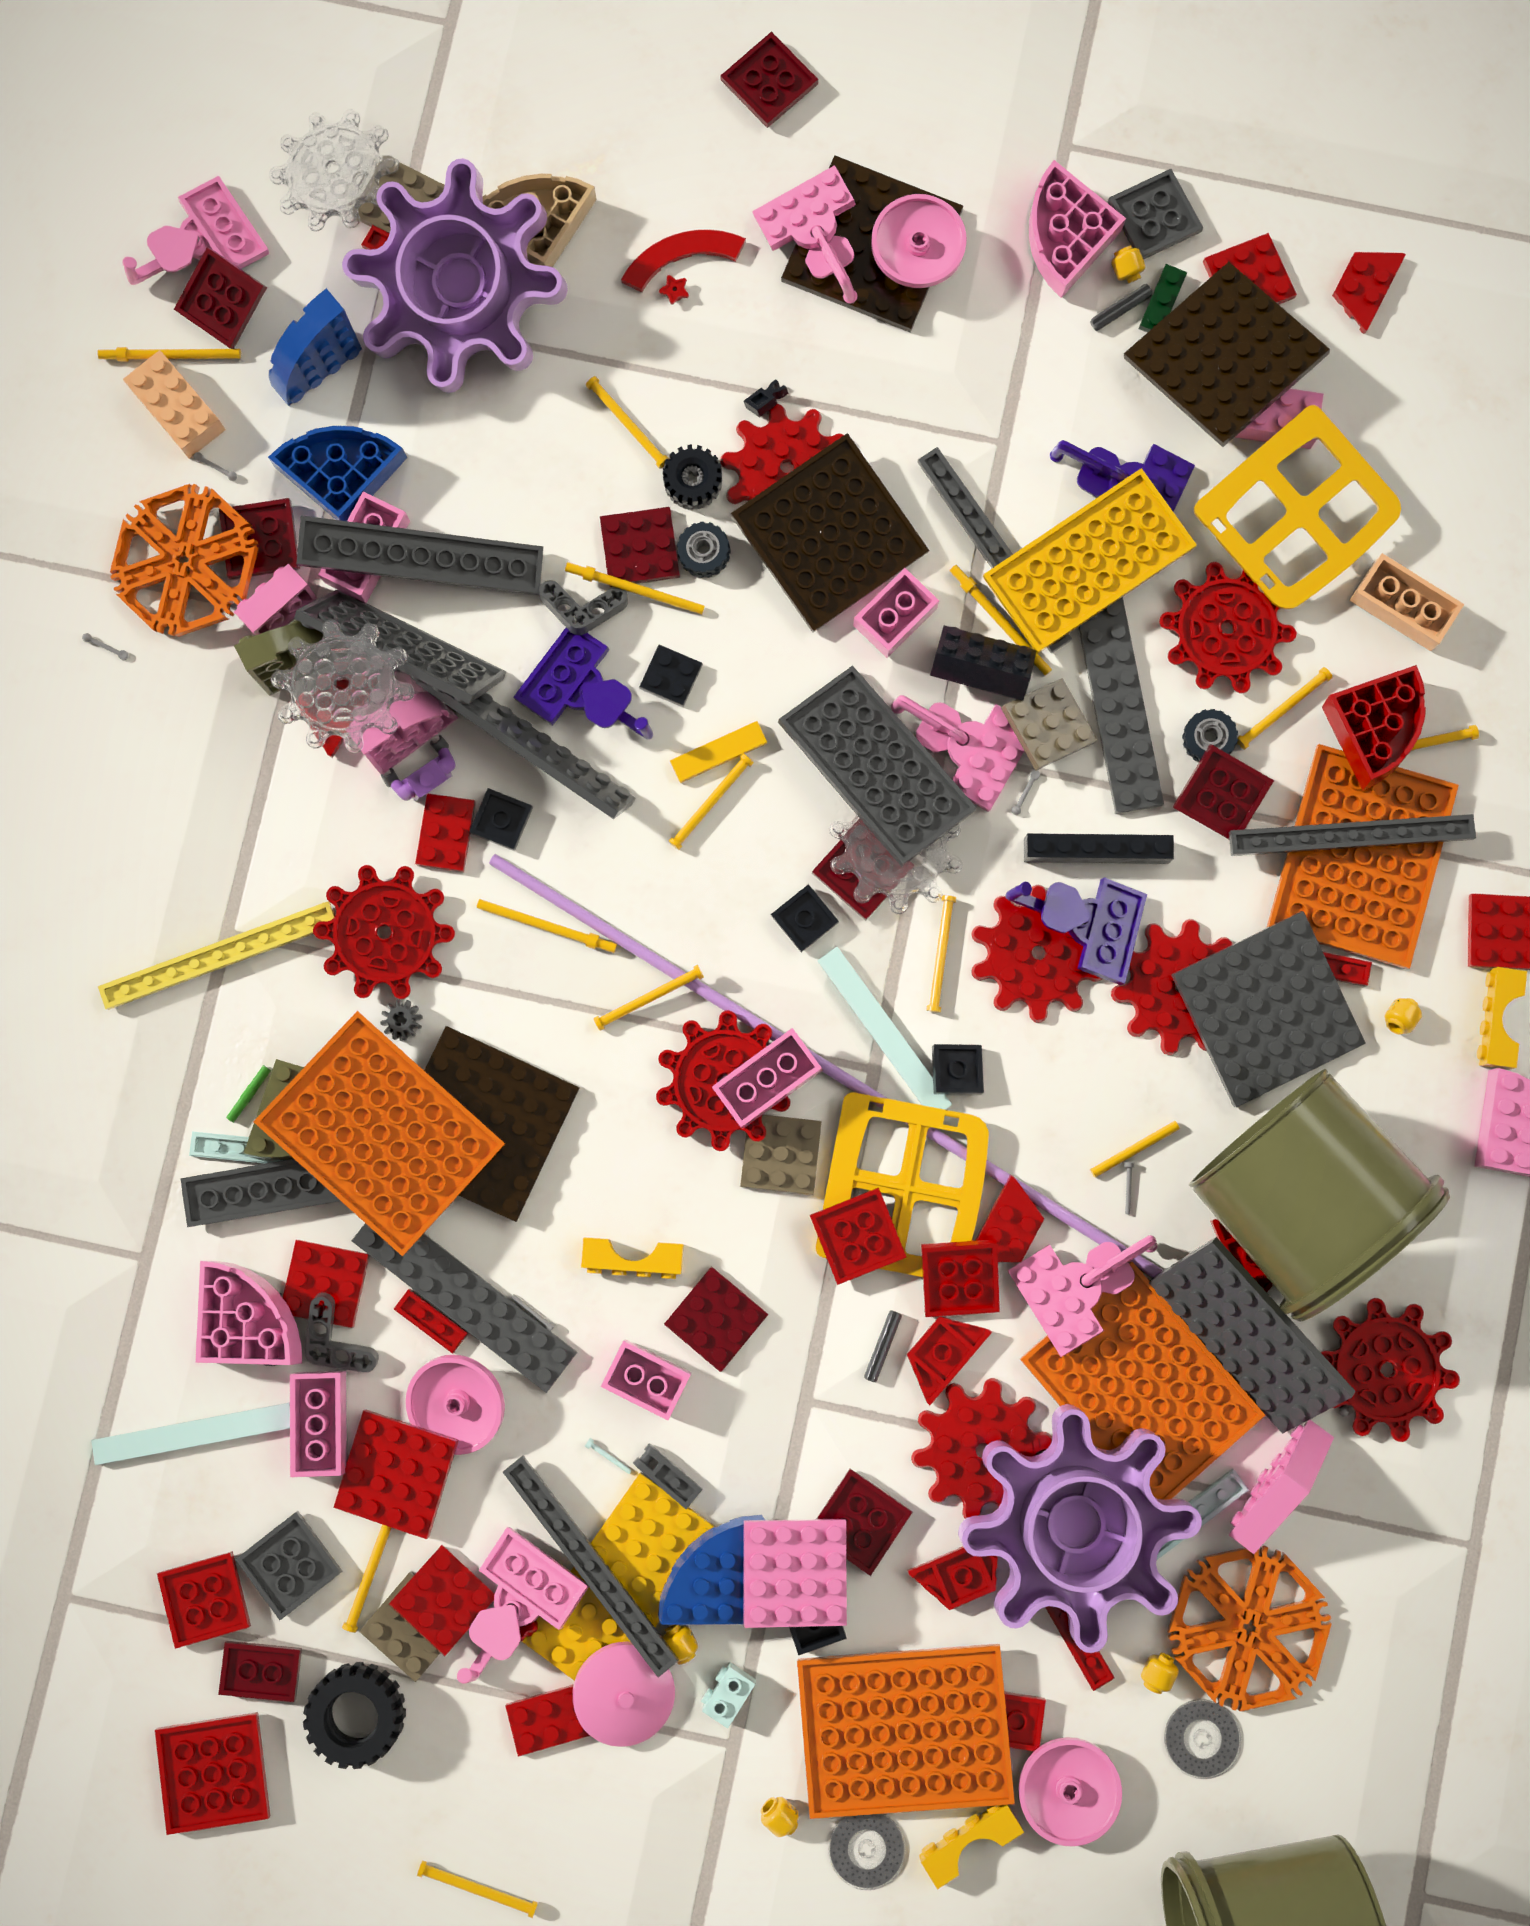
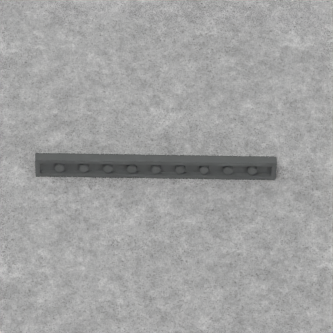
[917,447,1072,654]
[1229,814,1476,856]
[503,1455,679,1677]

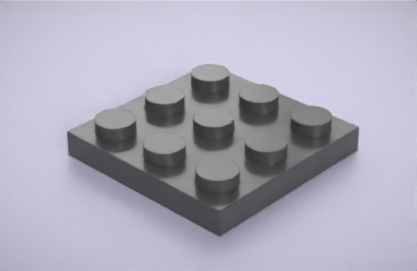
[1108,169,1203,260]
[235,1511,343,1620]

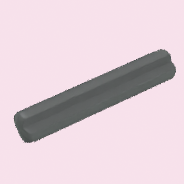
[1090,284,1153,331]
[864,1310,902,1382]

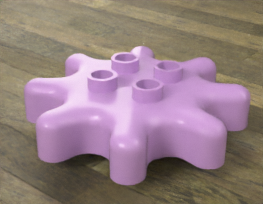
[342,158,568,393]
[958,1404,1202,1653]

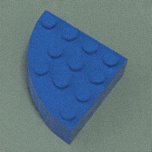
[268,288,362,406]
[268,426,407,521]
[658,1515,765,1625]

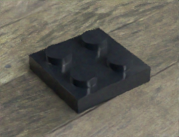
[639,644,703,708]
[469,788,533,851]
[771,884,839,953]
[932,1044,984,1095]

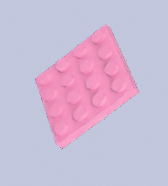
[744,1519,847,1628]

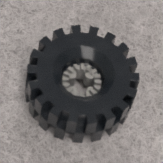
[663,444,722,510]

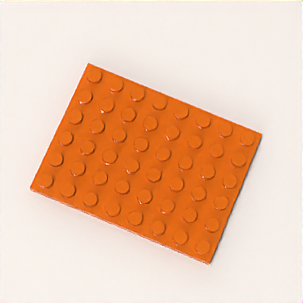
[1266,744,1459,969]
[253,1011,505,1256]
[1020,1261,1265,1500]
[797,1644,1015,1819]

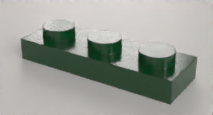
[1138,264,1187,333]

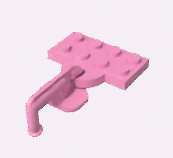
[752,165,857,304]
[122,176,269,285]
[891,695,1024,812]
[1008,1235,1157,1357]
[457,1527,589,1684]

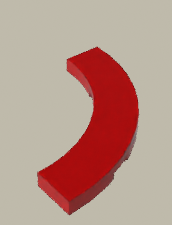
[621,230,746,292]

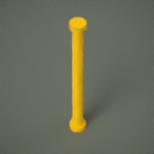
[586,376,670,469]
[1237,667,1333,750]
[1412,725,1479,750]
[668,754,753,850]
[926,895,956,1013]
[594,964,704,1031]
[342,1524,391,1633]
[417,1860,538,1918]

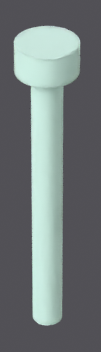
[585,1438,632,1474]

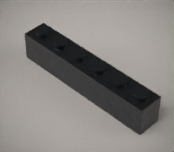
[1024,833,1174,864]

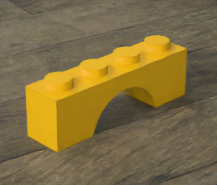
[1477,967,1527,1070]
[581,1237,684,1279]
[919,1805,1024,1890]

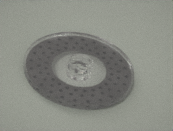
[1164,1699,1241,1779]
[829,1814,905,1890]

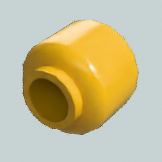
[1111,245,1146,284]
[1384,998,1422,1035]
[662,1625,698,1665]
[1141,1653,1179,1694]
[761,1797,799,1837]

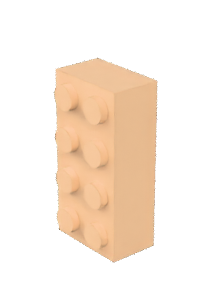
[123,350,226,459]
[1349,553,1464,651]

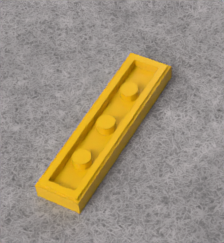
[670,721,767,783]

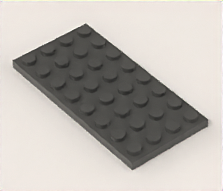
[294,590,507,704]
[778,665,977,867]
[1149,1237,1356,1434]

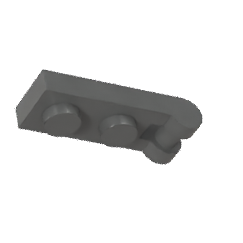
[633,1443,703,1509]

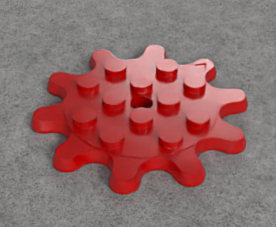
[720,404,844,504]
[1159,562,1297,693]
[313,865,455,999]
[971,885,1103,1023]
[1111,919,1233,1055]
[656,1010,791,1151]
[1321,1298,1460,1442]
[911,1378,1052,1519]

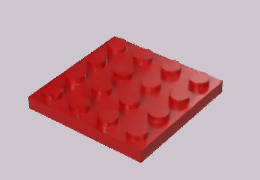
[333,1410,459,1539]
[155,1712,271,1835]

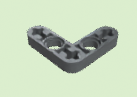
[539,580,628,635]
[305,1293,379,1372]

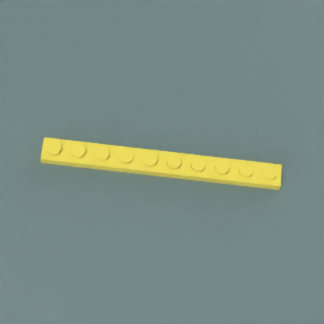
[98,901,335,1010]

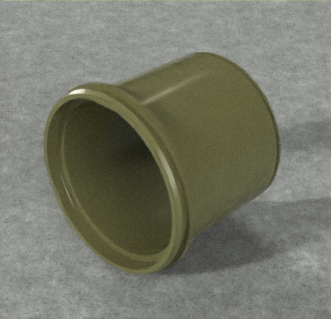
[1189,1069,1450,1322]
[1161,1834,1386,1926]

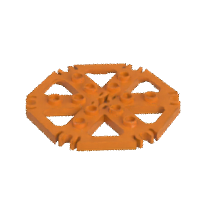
[110,483,259,637]
[1167,1545,1332,1711]

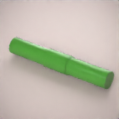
[226,1065,271,1123]

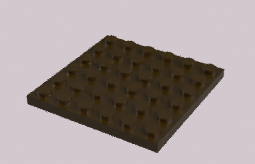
[781,155,964,333]
[1124,262,1330,447]
[730,433,930,633]
[424,1026,580,1222]

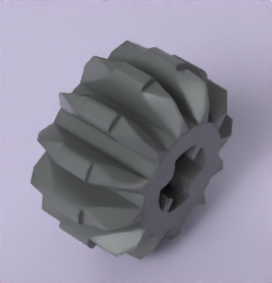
[380,999,423,1041]

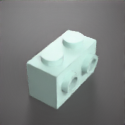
[701,1662,756,1729]

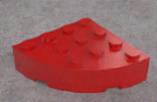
[1322,665,1426,791]

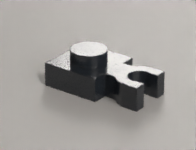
[744,379,789,418]

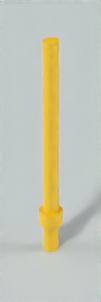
[98,347,241,362]
[565,562,705,615]
[950,564,1052,676]
[477,899,617,953]

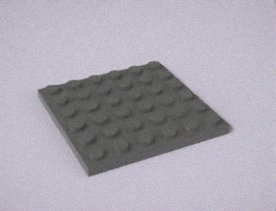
[1171,911,1366,1108]

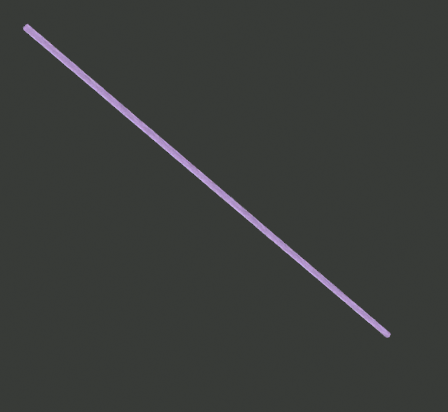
[489,854,1163,1278]

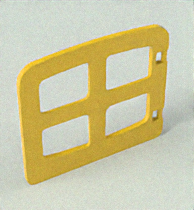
[1194,405,1401,610]
[816,1092,989,1277]

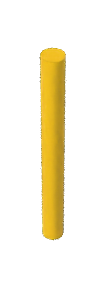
[1090,1121,1180,1178]

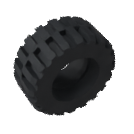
[303,1662,406,1769]

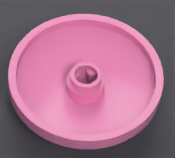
[871,194,967,288]
[406,1355,505,1455]
[573,1642,675,1747]
[1018,1737,1122,1846]

